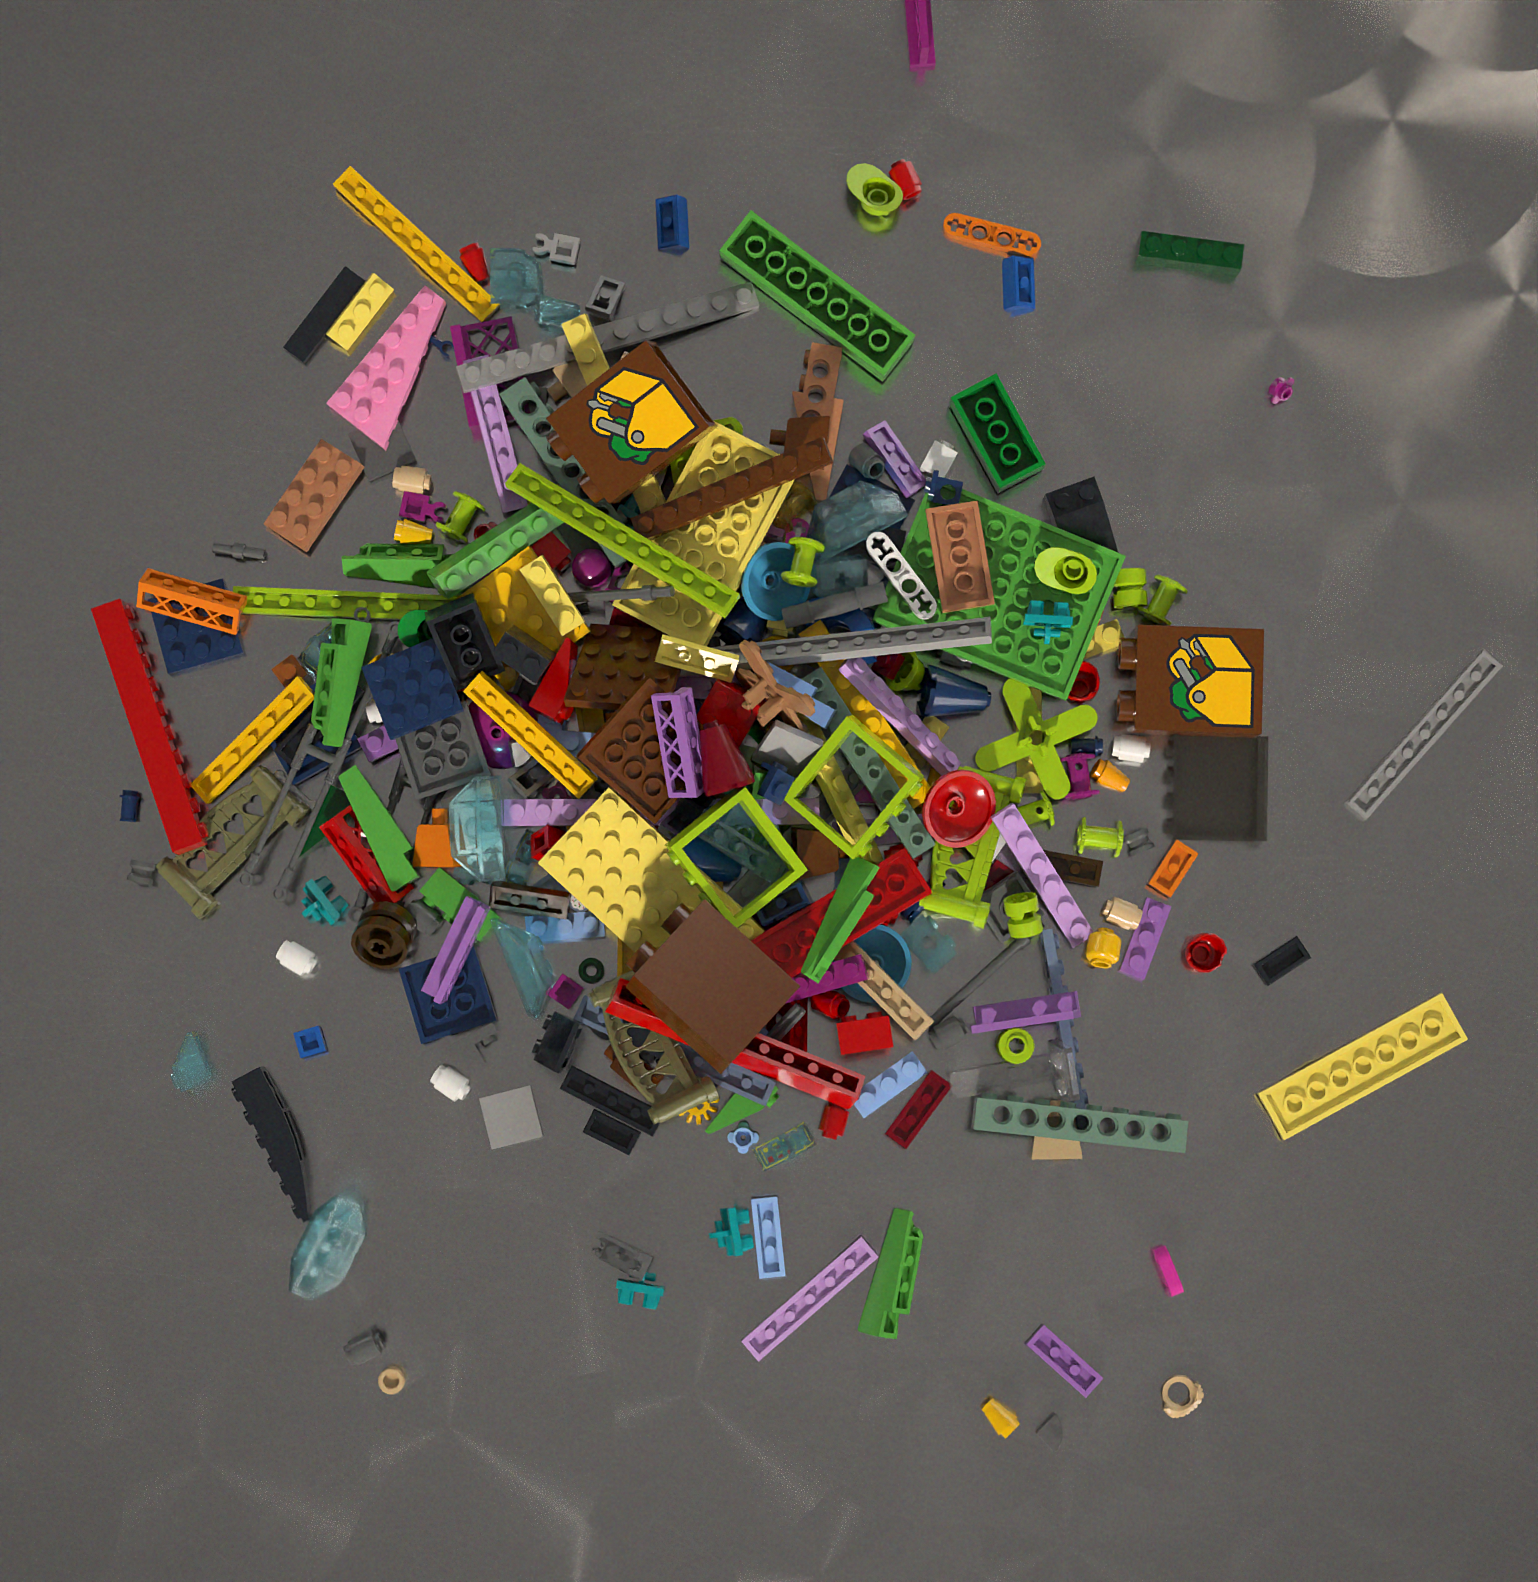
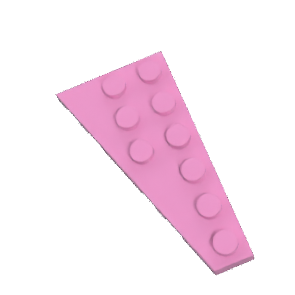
[326,286,446,451]

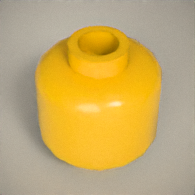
[1086,928,1121,968]

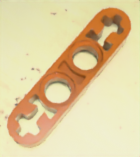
[943,213,1041,258]

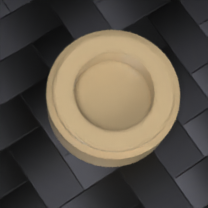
[378,1367,406,1394]

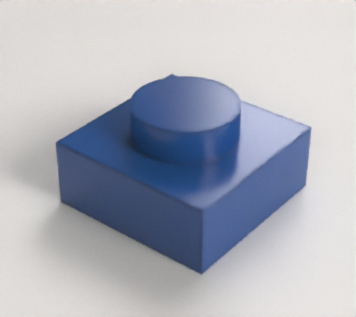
[293,1025,327,1058]

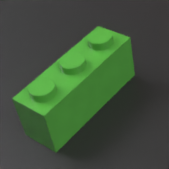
[419,867,502,942]

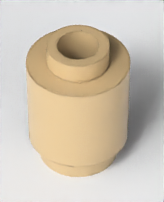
[392,465,432,495]
[1102,896,1143,930]

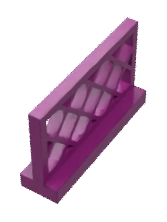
[904,0,936,68]
[450,316,531,431]

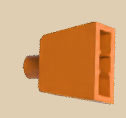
[413,808,469,867]

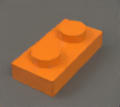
[1147,839,1199,898]

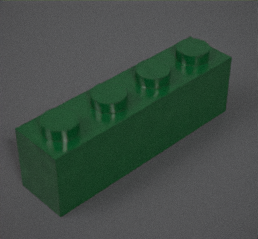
[1135,231,1245,277]

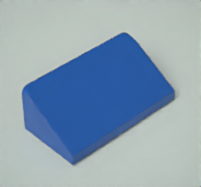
[655,195,689,250]
[1002,255,1035,310]

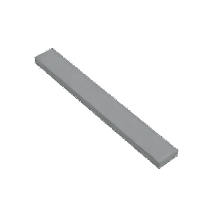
[1345,649,1503,820]

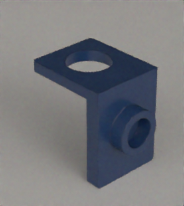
[924,470,963,505]

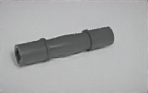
[781,581,888,629]

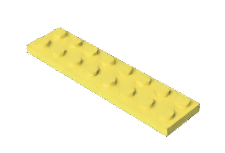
[1257,993,1468,1140]

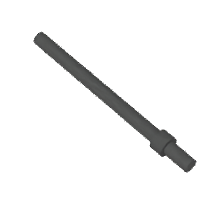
[568,584,675,603]
[927,923,1045,1031]

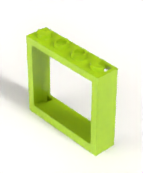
[784,715,925,859]
[665,786,808,928]

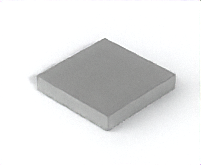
[752,720,823,779]
[479,1085,543,1149]

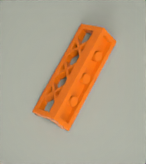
[136,568,247,635]

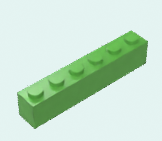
[426,503,564,599]

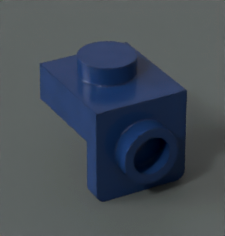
[757,761,795,806]

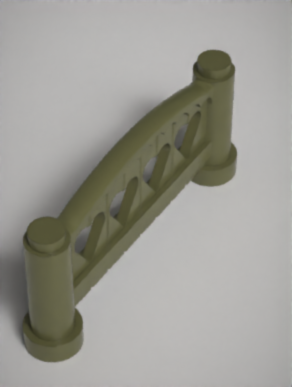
[156,765,312,919]
[588,970,719,1124]

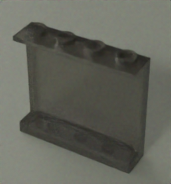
[1165,734,1269,842]

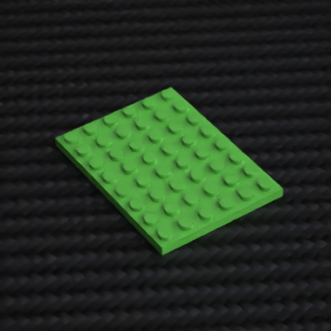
[872,485,1126,701]

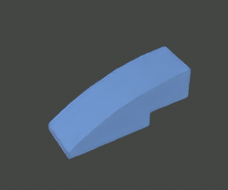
[769,662,836,729]

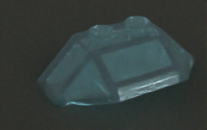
[806,481,909,565]
[449,775,506,882]
[697,803,787,884]
[490,918,553,1019]
[289,1194,366,1301]

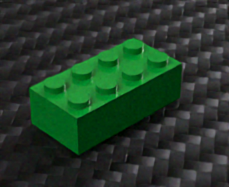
[949,373,1046,493]

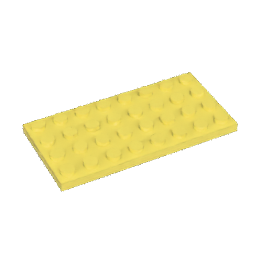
[612,421,795,646]
[538,786,765,952]

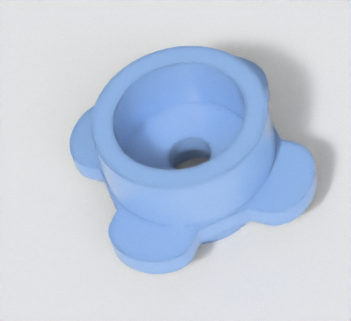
[727,1122,759,1154]

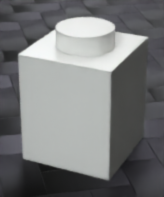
[920,440,958,478]

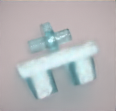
[534,295,580,328]

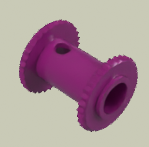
[1060,753,1100,800]

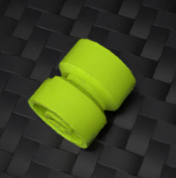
[1113,568,1148,609]
[1003,892,1043,938]

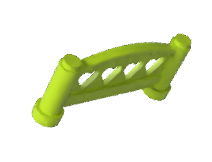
[919,766,1027,929]

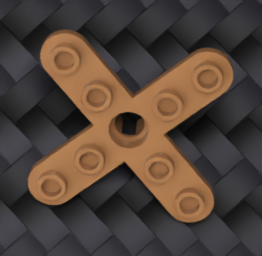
[735,640,815,733]

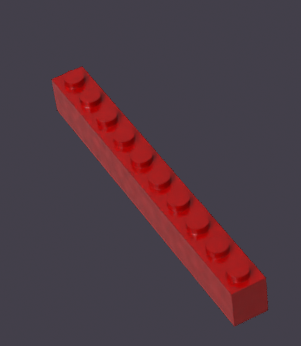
[91,598,209,855]
[605,978,865,1109]

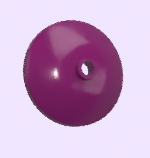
[468,691,538,768]

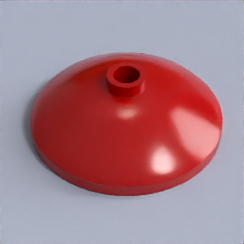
[922,770,996,848]

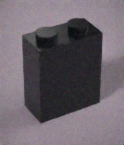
[491,625,557,684]

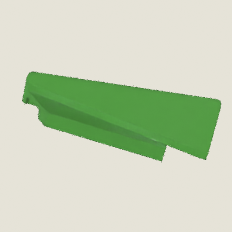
[342,543,471,592]
[311,618,372,747]
[339,765,421,891]
[801,857,880,983]
[858,1208,923,1339]

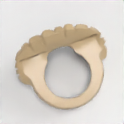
[1162,1376,1204,1418]

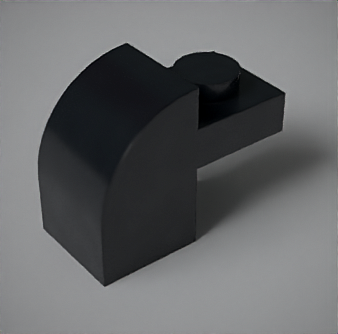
[657,793,716,840]

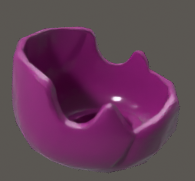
[572,548,612,588]

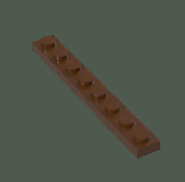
[631,437,833,540]

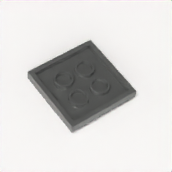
[395,701,491,800]

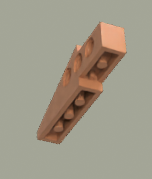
[792,342,844,505]

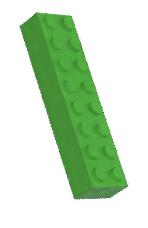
[719,210,915,382]

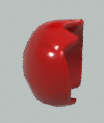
[1067,661,1100,703]
[1185,933,1227,973]

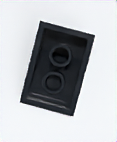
[1043,477,1118,552]
[424,593,505,691]
[532,1011,585,1073]

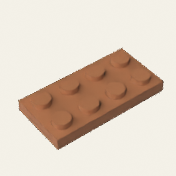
[264,439,365,552]
[925,501,995,613]

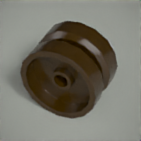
[351,901,417,969]

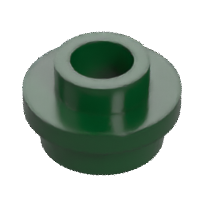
[578,958,605,984]

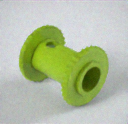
[435,491,485,543]
[781,537,825,587]
[1138,575,1188,626]
[1008,791,1055,826]
[1076,817,1124,857]
[995,1027,1035,1064]

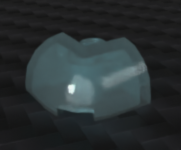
[489,248,543,309]

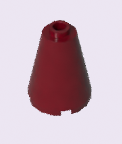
[699,720,755,796]

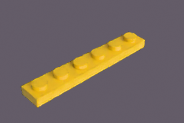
[463,671,598,799]
[192,676,315,804]

